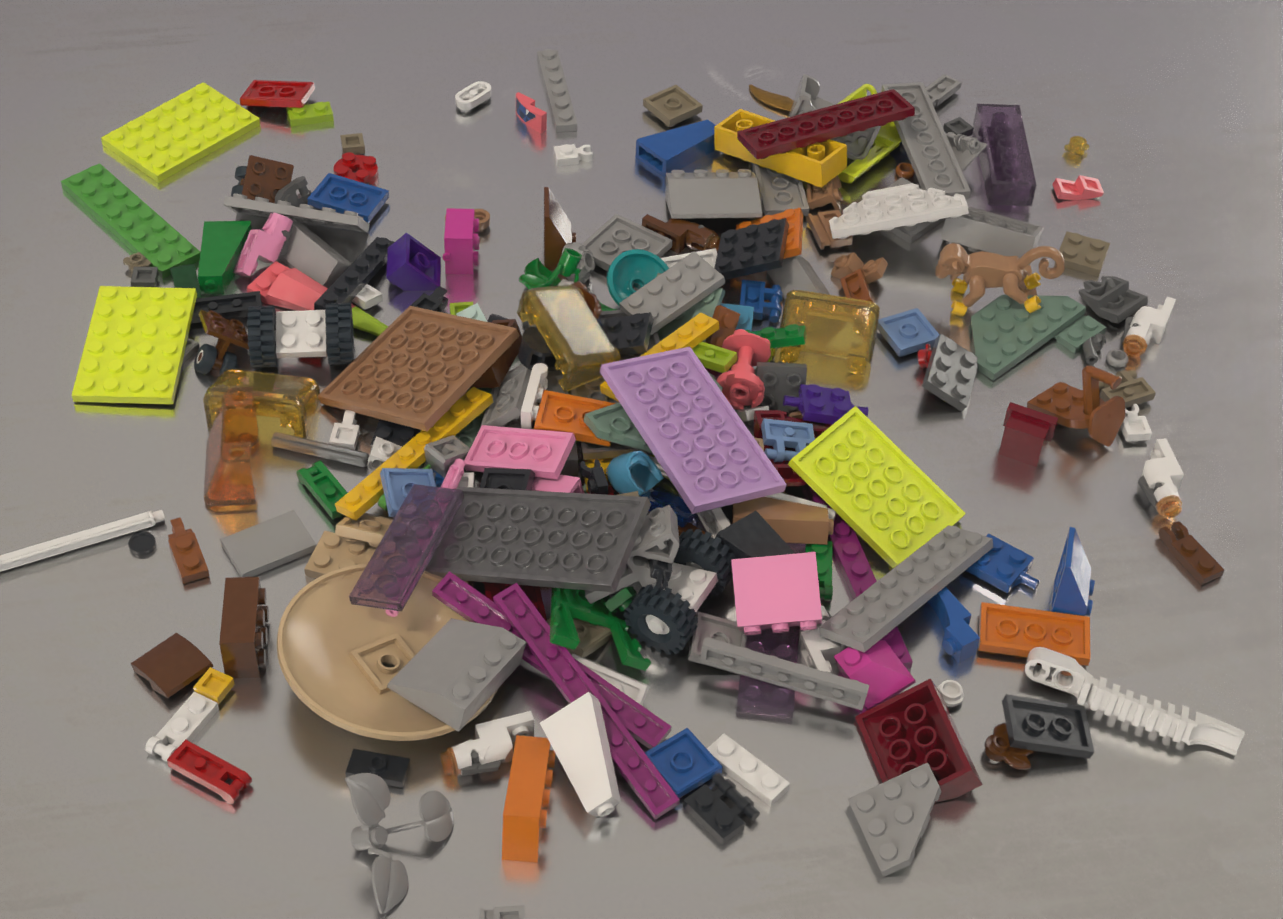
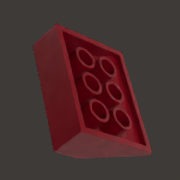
[855,678,983,802]

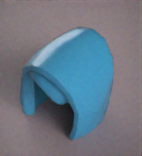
[606,450,663,496]

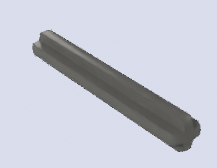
[271,432,369,467]

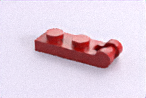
[167,739,252,804]

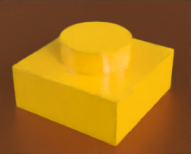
[193,667,235,705]

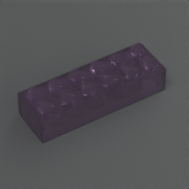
[973,104,1037,206]

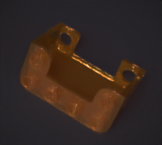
[204,387,259,506]

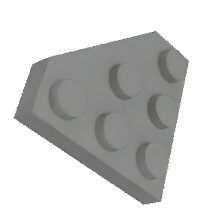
[848,763,941,877]

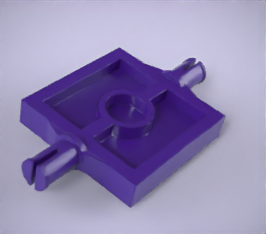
[783,384,868,424]

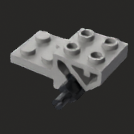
[585,505,679,604]

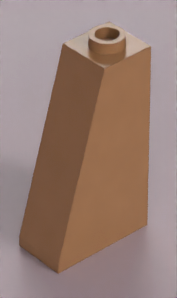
[731,497,834,545]

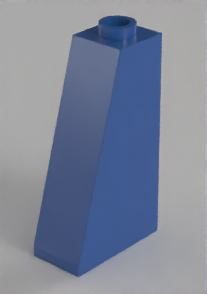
[635,120,716,178]

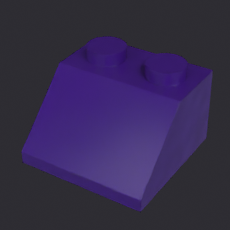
[386,233,441,291]

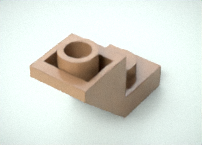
[831,252,888,284]

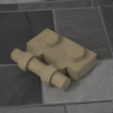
[1099,370,1156,408]

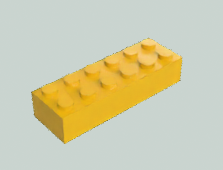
[714,109,847,188]

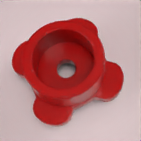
[918,344,932,369]

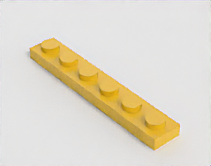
[600,312,719,402]

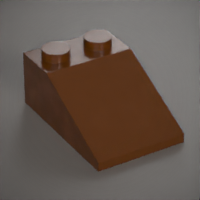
[544,187,576,271]

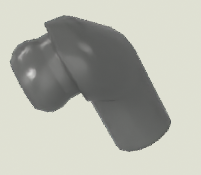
[1083,333,1106,364]

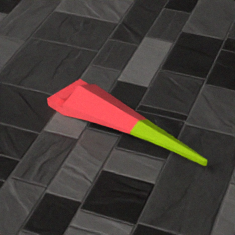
[247,261,388,336]

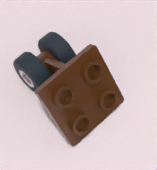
[231,155,294,203]
[194,310,249,375]

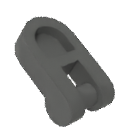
[275,176,312,207]

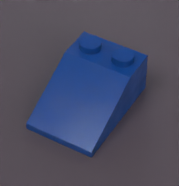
[1051,527,1095,616]

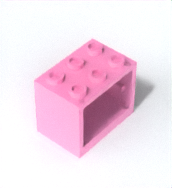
[731,552,822,636]

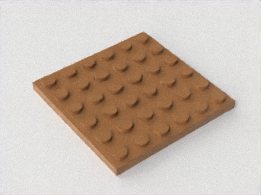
[317,306,519,431]

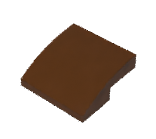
[131,633,214,698]

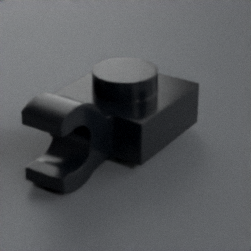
[410,286,448,312]
[580,459,609,495]

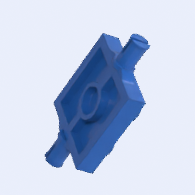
[965,533,1040,593]

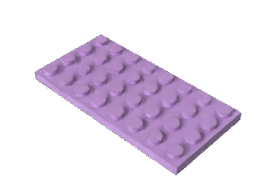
[600,347,787,514]

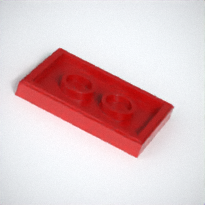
[240,80,315,108]

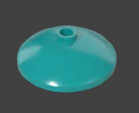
[607,249,669,307]

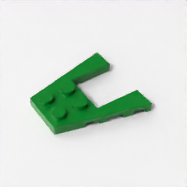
[550,587,651,671]

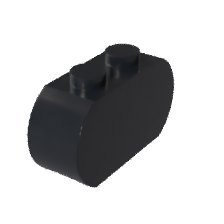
[518,324,595,371]

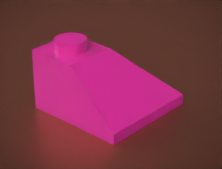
[834,640,916,710]

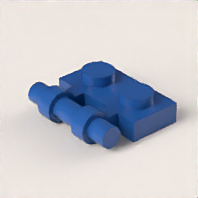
[740,280,783,323]

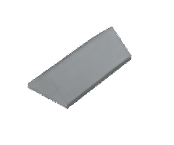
[279,218,351,288]
[766,255,847,333]

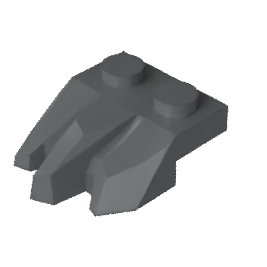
[1079,276,1148,324]

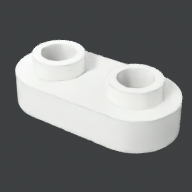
[455,81,491,111]

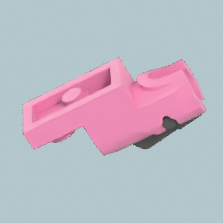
[233,212,293,276]

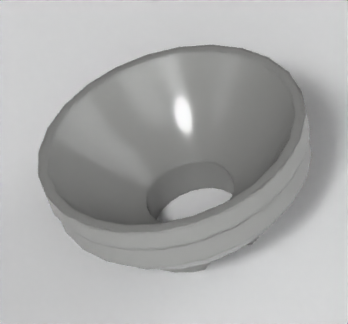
[562,242,595,283]

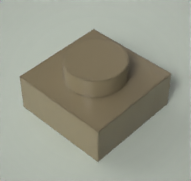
[340,133,365,155]

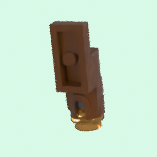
[642,214,720,254]

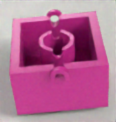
[442,208,480,275]

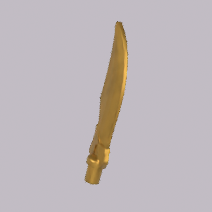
[749,85,794,111]

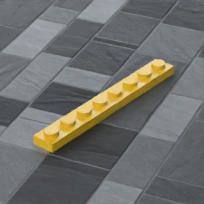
[335,387,494,521]

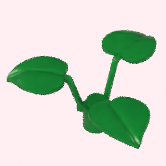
[519,248,617,311]

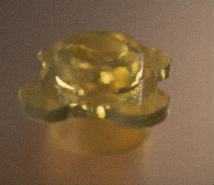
[1064,136,1090,156]

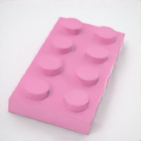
[464,425,576,479]

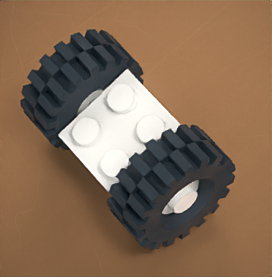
[247,303,354,368]
[624,529,735,655]

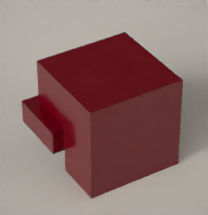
[998,402,1058,467]

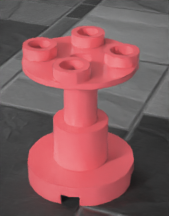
[716,329,771,410]

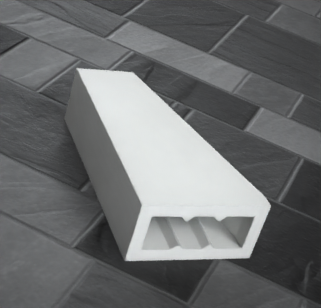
[540,692,621,818]

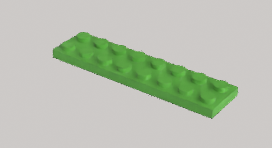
[61,163,200,279]

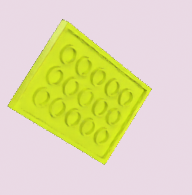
[101,82,260,183]
[72,286,197,404]
[788,406,966,568]

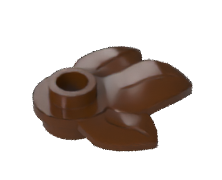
[984,723,1034,770]

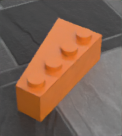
[502,735,556,863]

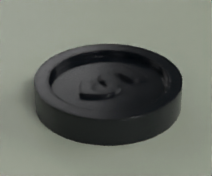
[128,532,156,556]

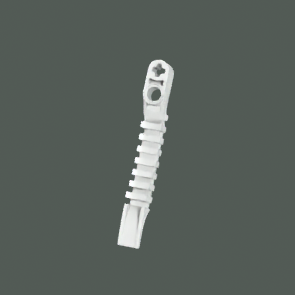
[1025,647,1245,756]

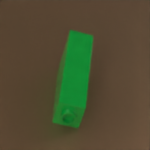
[198,221,252,294]

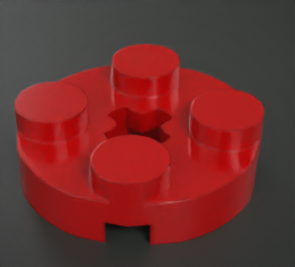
[333,152,378,185]

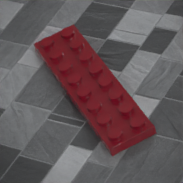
[737,89,915,159]

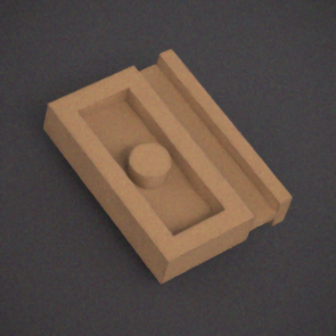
[807,210,853,249]

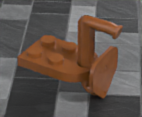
[1027,365,1125,447]

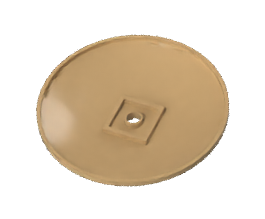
[277,563,498,741]

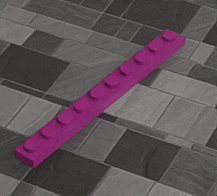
[804,484,913,669]
[432,571,672,749]
[493,583,680,820]

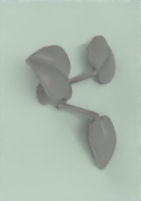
[345,773,454,914]

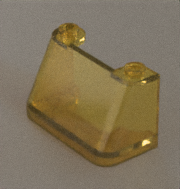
[517,285,620,392]
[774,290,880,377]
[203,369,320,439]

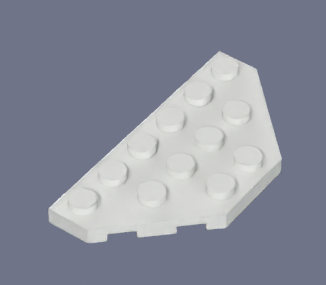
[829,183,969,239]

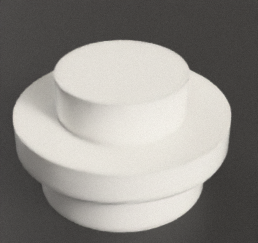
[937,680,964,707]

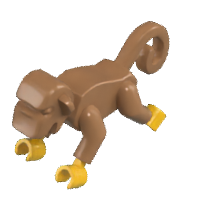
[935,243,1065,317]

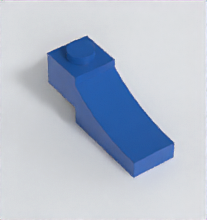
[927,586,980,663]

